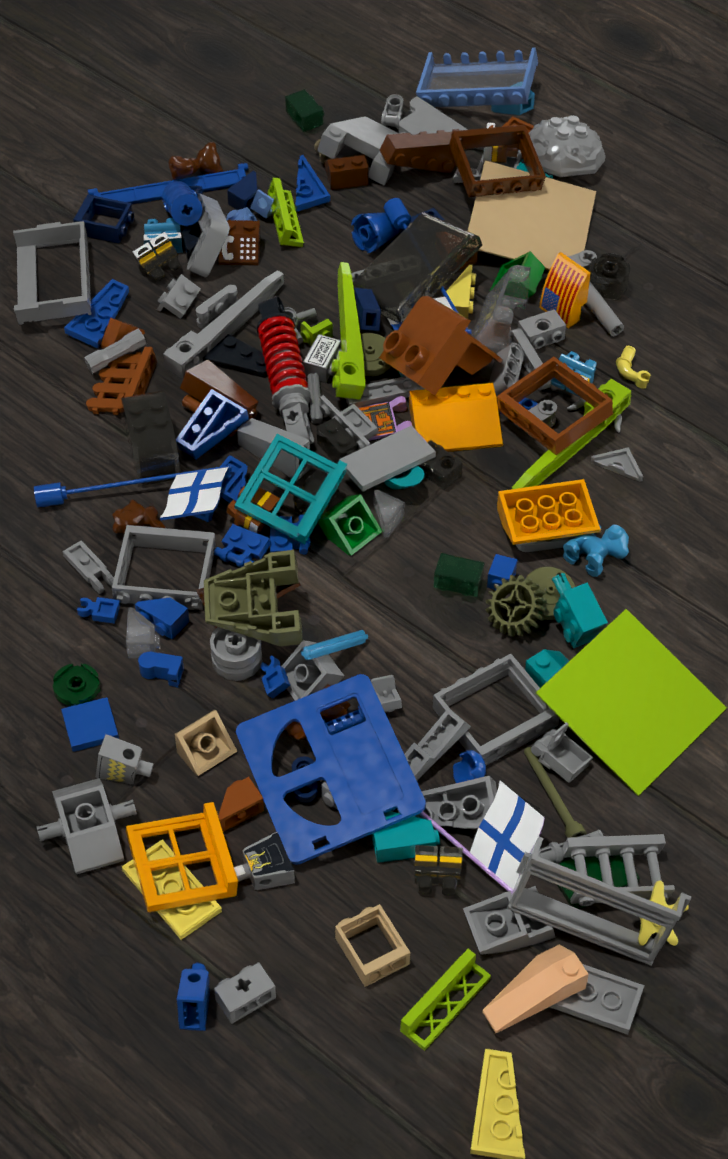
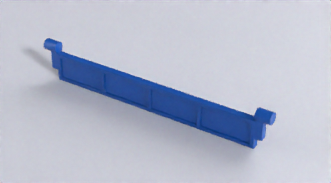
[88,163,248,204]

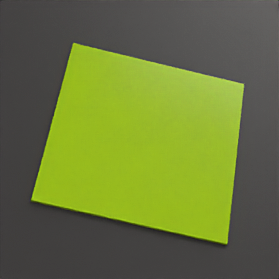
[536,609,727,796]

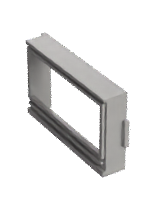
[13,221,91,325]
[507,836,691,966]

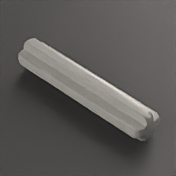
[308,373,323,424]

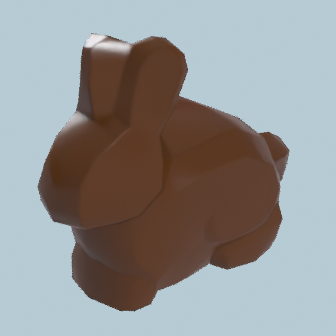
[112,500,166,534]

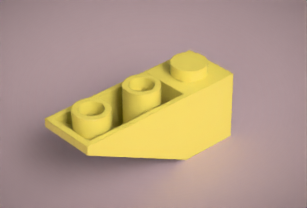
[446,265,476,319]

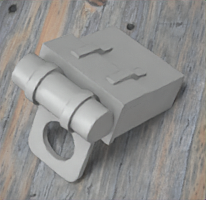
[531,723,593,783]

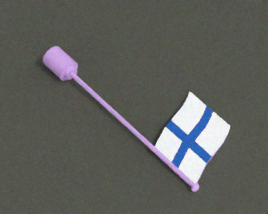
[419,781,545,893]

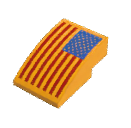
[539,252,590,329]

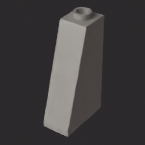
[237,418,310,480]

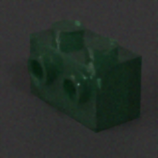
[285,89,324,132]
[434,553,485,597]

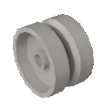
[210,627,262,681]

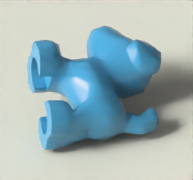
[563,525,629,577]

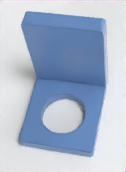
[251,190,274,218]

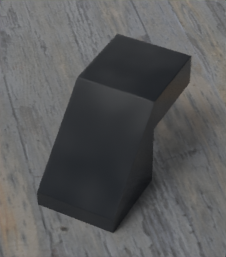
[182,221,200,262]

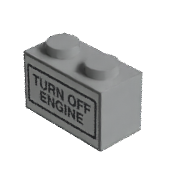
[303,334,341,383]

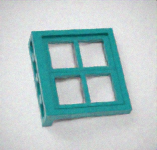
[234,434,347,544]

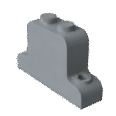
[399,96,468,135]

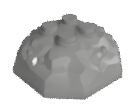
[529,116,605,177]

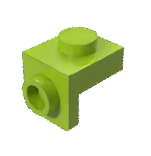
[300,319,333,346]

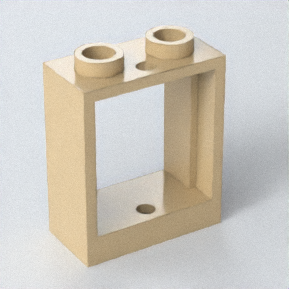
[335,904,410,987]

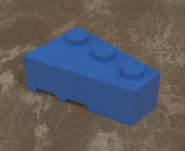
[175,389,249,459]

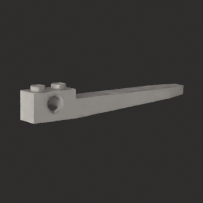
[163,270,284,379]

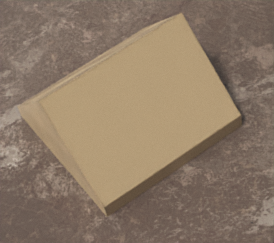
[175,710,237,776]

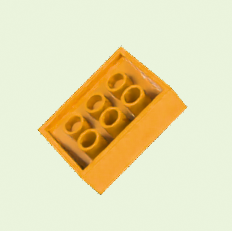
[409,383,503,453]
[497,479,601,545]

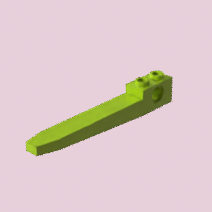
[331,262,365,400]
[512,379,631,489]

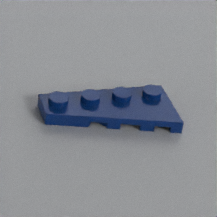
[64,279,129,349]

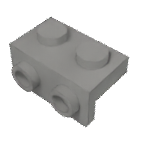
[156,274,201,319]

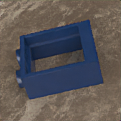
[73,194,135,243]

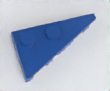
[295,155,330,212]

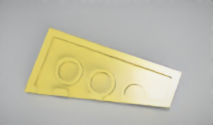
[470,1049,525,1159]

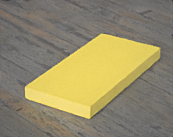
[122,839,222,940]

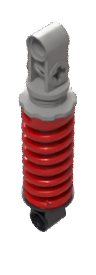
[256,296,314,444]

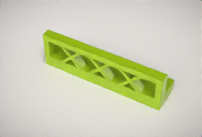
[267,178,304,247]
[400,949,491,1051]

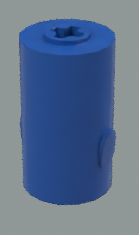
[162,181,203,226]

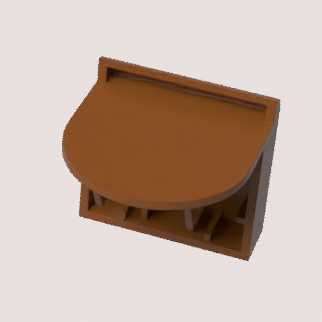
[379,296,503,395]

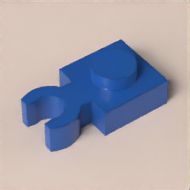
[77,597,120,624]
[260,656,290,699]

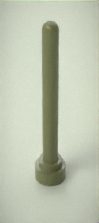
[524,747,587,838]

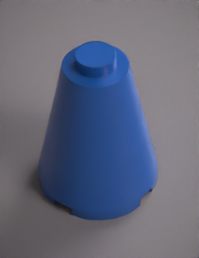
[351,212,400,253]

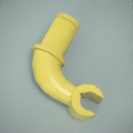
[616,346,651,389]

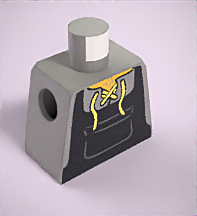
[234,832,295,890]

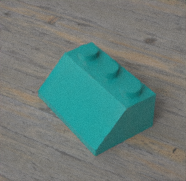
[525,649,569,688]

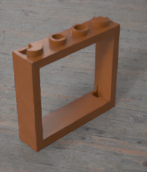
[497,357,613,455]

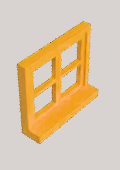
[126,802,238,912]

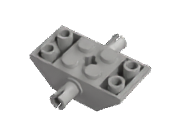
[37,778,137,875]

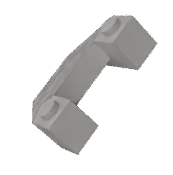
[317,116,398,185]

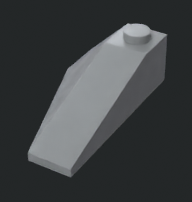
[398,776,497,829]

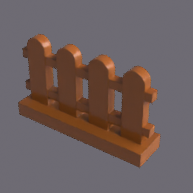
[86,347,157,421]

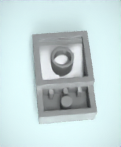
[463,886,555,954]

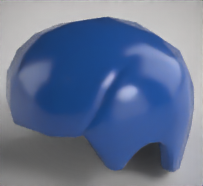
[453,750,486,783]

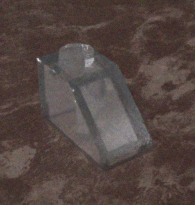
[126,608,160,658]

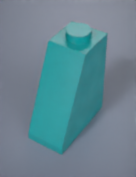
[371,811,440,863]

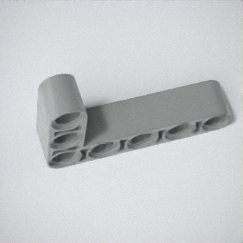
[187,193,230,277]

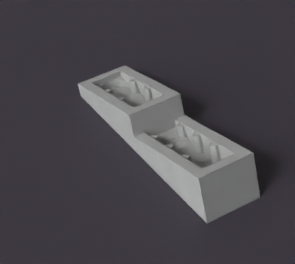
[404,708,471,781]

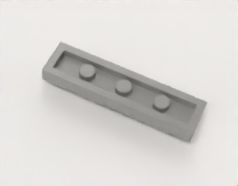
[345,376,424,408]

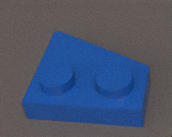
[220,455,248,503]

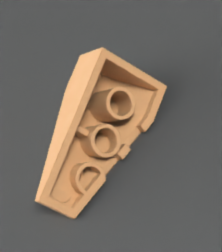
[483,945,589,1033]

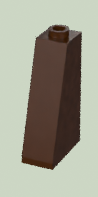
[180,360,258,424]

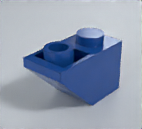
[135,597,189,639]

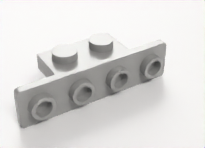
[320,395,379,450]

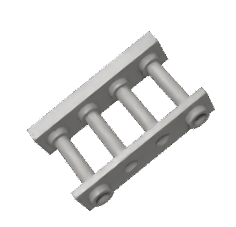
[562,834,675,906]

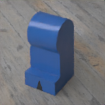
[138,652,184,687]

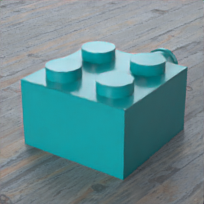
[552,573,608,649]

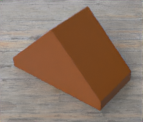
[101,317,145,349]

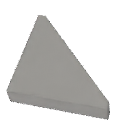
[591,448,643,482]

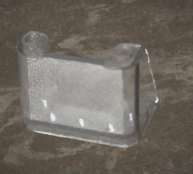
[472,265,531,354]

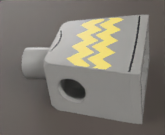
[96,734,154,784]

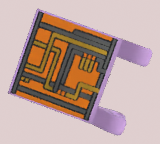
[359,396,412,441]

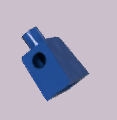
[177,963,210,1031]

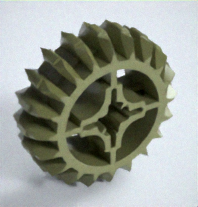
[485,575,547,637]

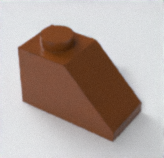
[218,777,264,832]

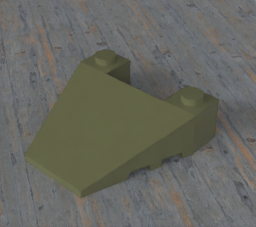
[204,550,303,646]

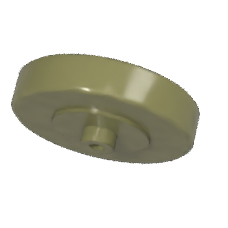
[360,333,391,376]
[523,566,575,620]

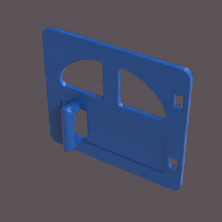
[236,674,426,865]

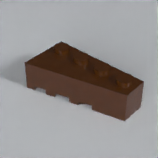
[379,129,461,173]

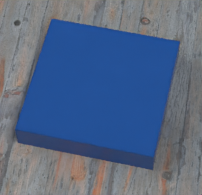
[61,697,119,752]

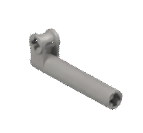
[567,250,624,336]

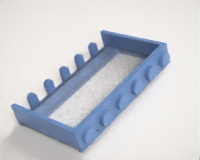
[416,48,538,107]

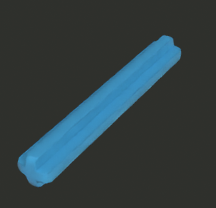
[301,630,368,660]

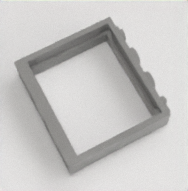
[112,525,216,610]
[433,654,560,765]

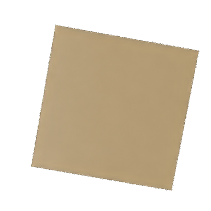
[464,160,596,270]

